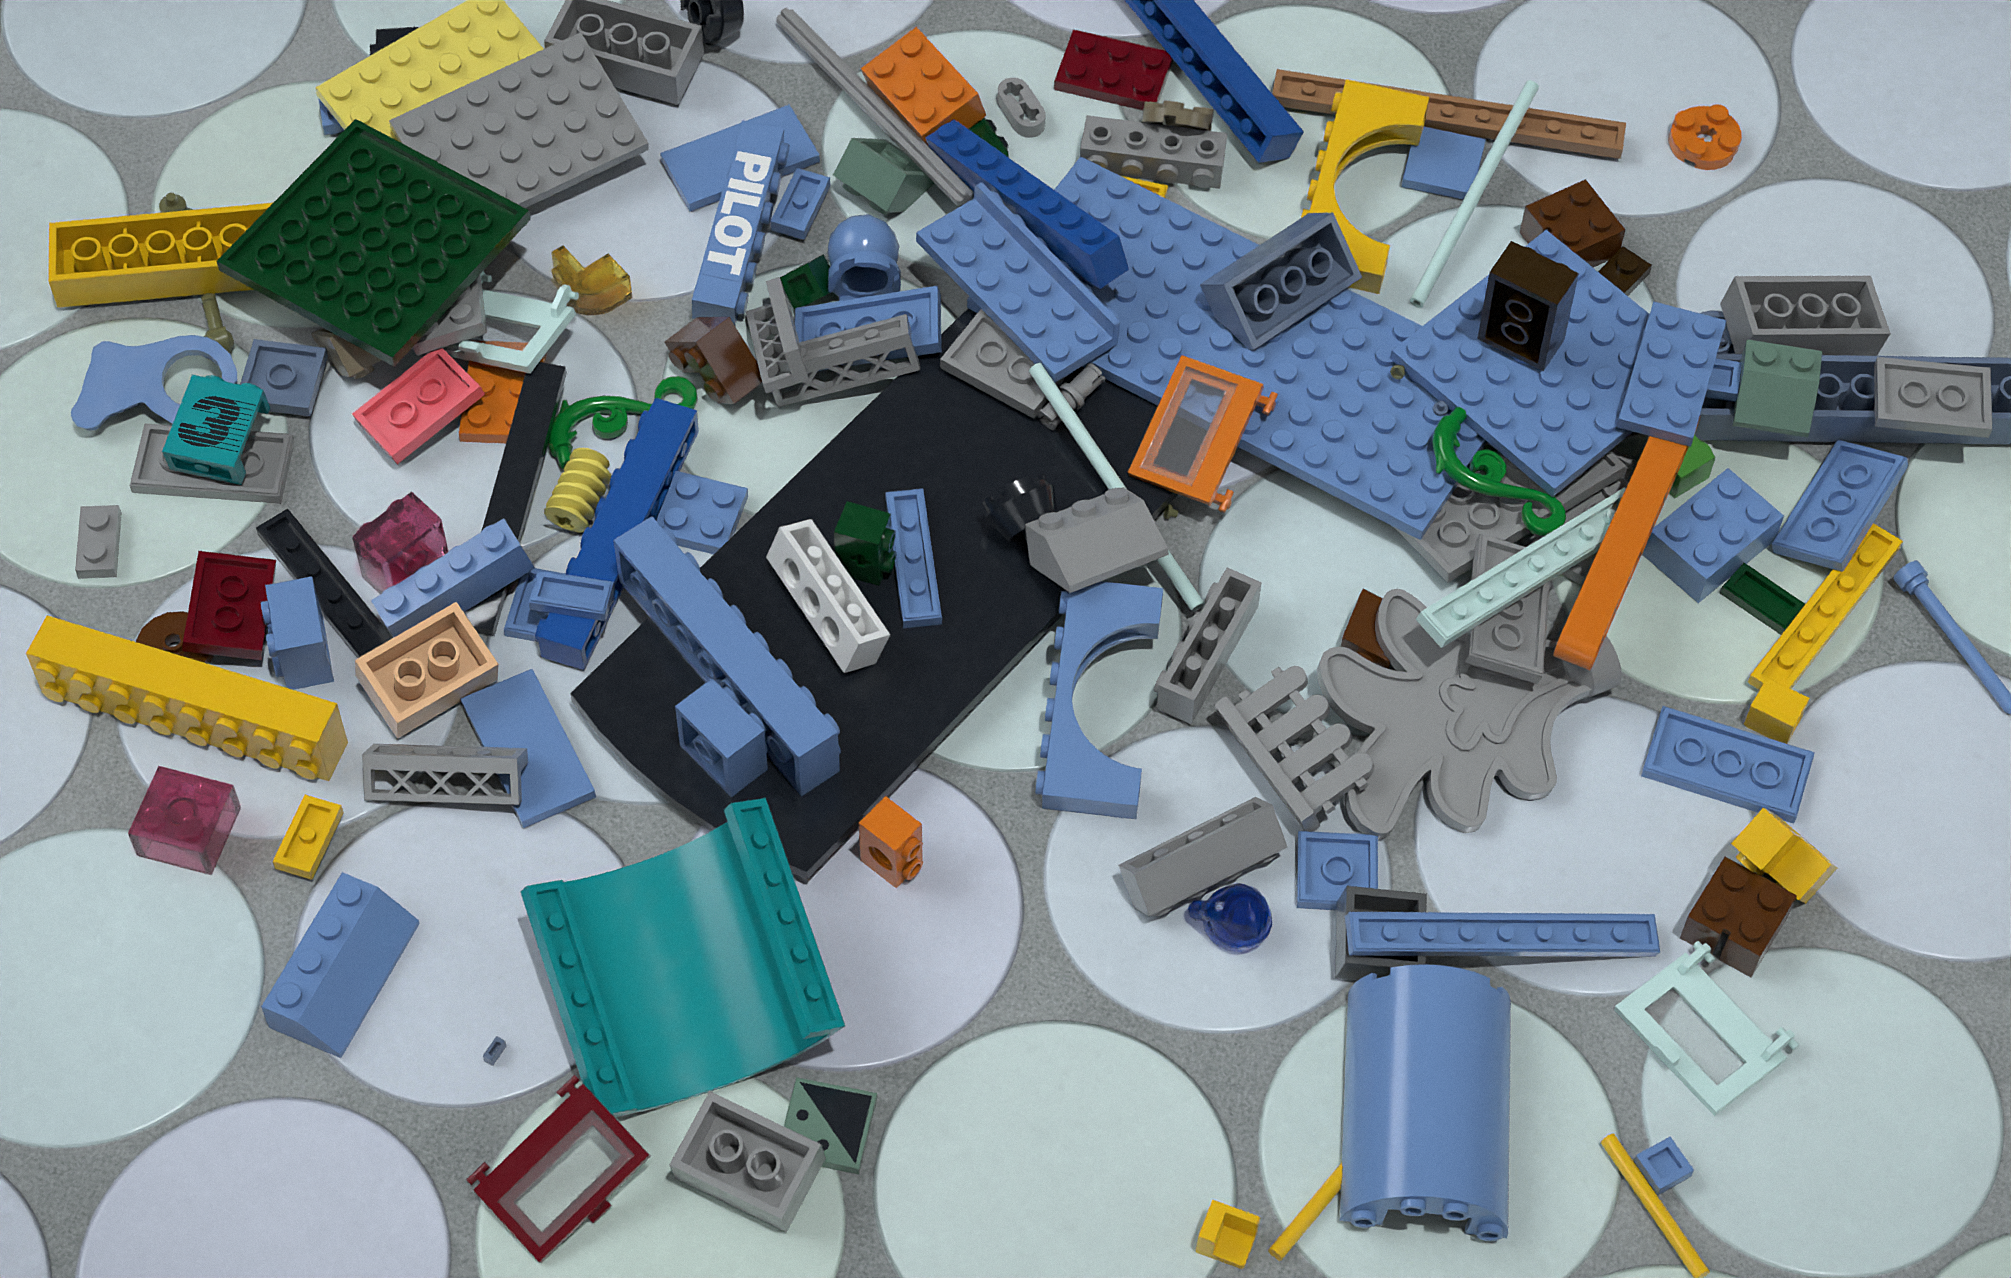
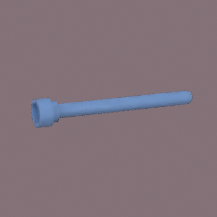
[1893,560,2011,714]

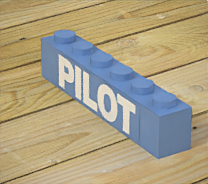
[692,120,790,326]

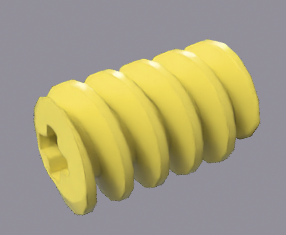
[544,448,612,533]

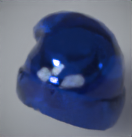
[1188,883,1272,952]

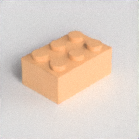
[355,602,499,739]

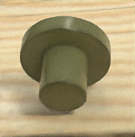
[1390,365,1405,380]
[1164,504,1178,519]

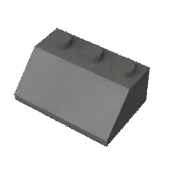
[1025,487,1169,593]

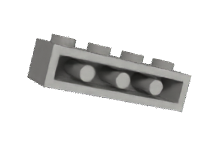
[1080,115,1227,189]
[1154,567,1262,724]
[1118,797,1287,917]

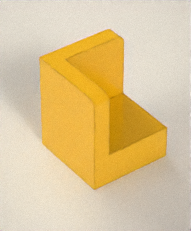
[1744,678,1810,744]
[1196,1199,1260,1269]

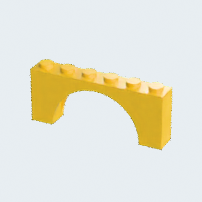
[1301,79,1429,294]

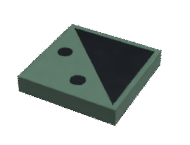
[784,1077,877,1174]

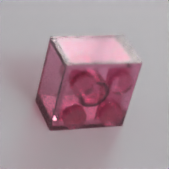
[352,491,449,594]
[128,766,241,875]

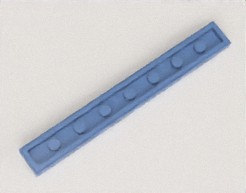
[1345,912,1660,957]

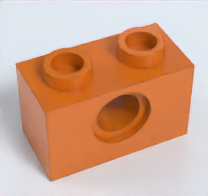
[859,796,923,888]

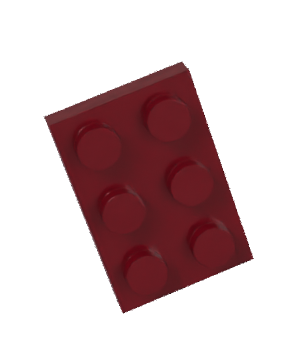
[1054,29,1173,111]
[182,551,276,660]

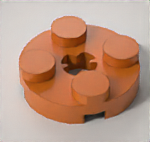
[1669,104,1742,170]

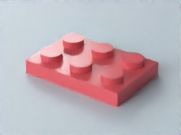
[352,348,485,464]

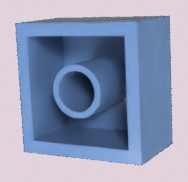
[261,577,334,690]
[675,679,768,797]

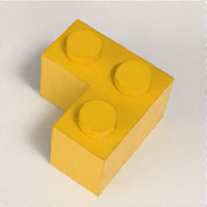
[1731,807,1838,904]

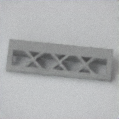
[746,277,809,394]
[770,314,920,407]
[362,744,528,805]

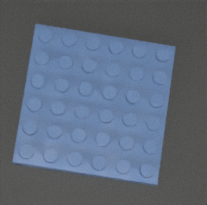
[1390,230,1649,497]

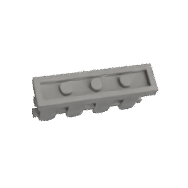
[1214,666,1374,832]

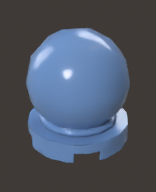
[827,214,901,301]

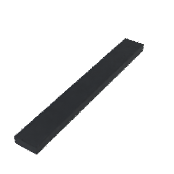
[464,362,567,636]

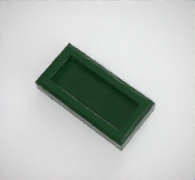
[1720,563,1805,635]

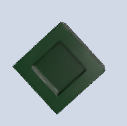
[780,254,830,310]

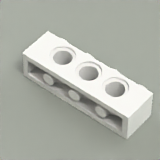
[766,519,890,673]

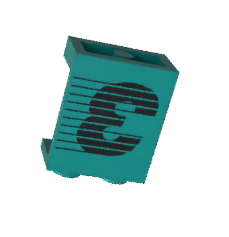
[162,374,271,485]

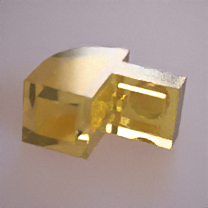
[551,245,633,315]

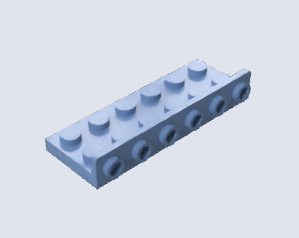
[916,182,1120,383]

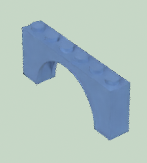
[1035,581,1163,819]

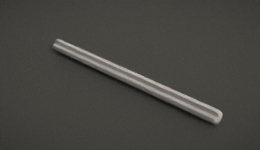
[776,8,974,206]

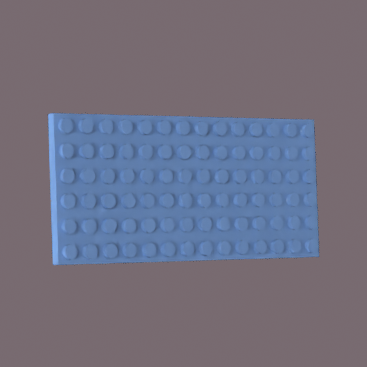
[967,157,1487,540]

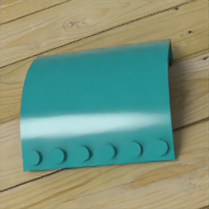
[520,798,845,1117]

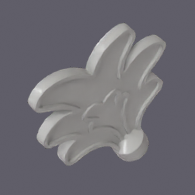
[1317,589,1622,840]

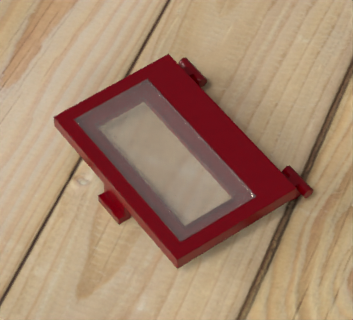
[466,1074,651,1263]

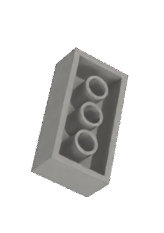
[544,0,704,105]
[1720,276,1891,356]

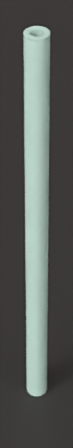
[1410,80,1539,307]
[1029,363,1205,612]

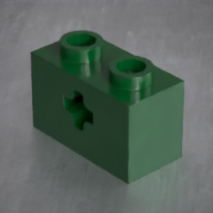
[834,501,897,586]

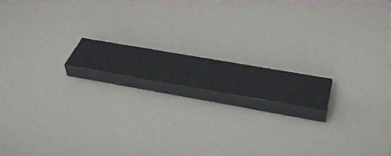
[256,508,393,658]

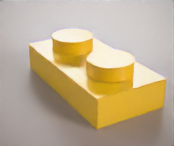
[273,794,344,880]

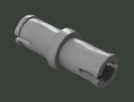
[1037,363,1105,430]

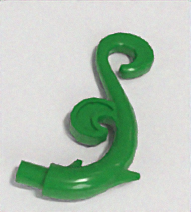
[548,376,698,469]
[1432,407,1566,536]

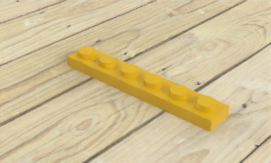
[1748,523,1903,690]

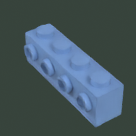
[371,518,535,637]

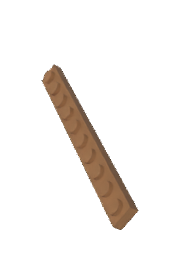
[1272,69,1626,159]

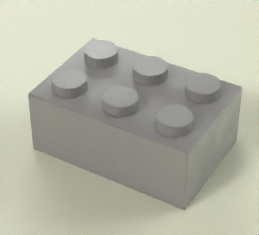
[669,1091,826,1232]

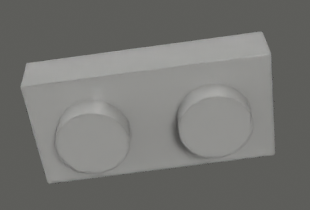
[75,505,122,579]

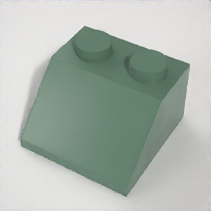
[833,138,935,215]
[1732,339,1822,438]

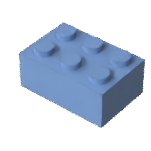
[1643,468,1784,603]

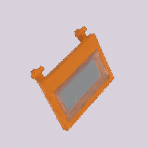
[1128,355,1278,513]

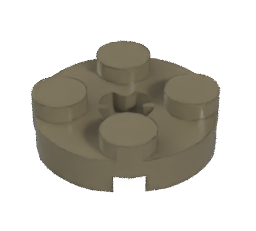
[1142,101,1214,131]

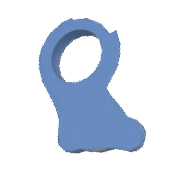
[71,335,237,431]

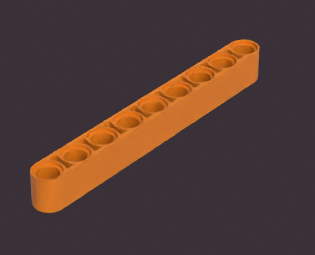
[1553,416,1701,670]

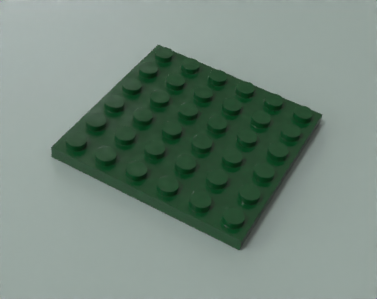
[217,119,531,367]

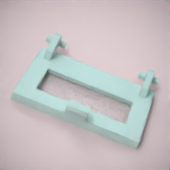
[443,271,579,373]
[1614,941,1799,1116]

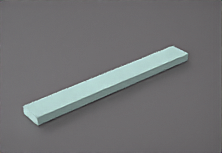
[1415,487,1626,648]

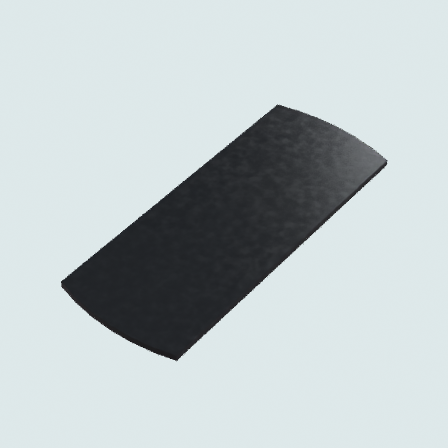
[570,309,1208,880]

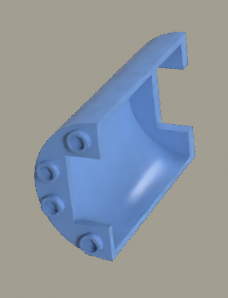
[1340,965,1511,1241]

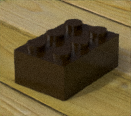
[1477,241,1579,371]

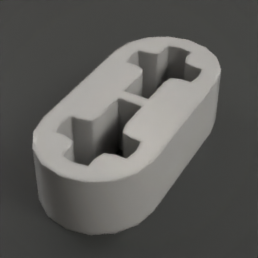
[997,77,1045,138]

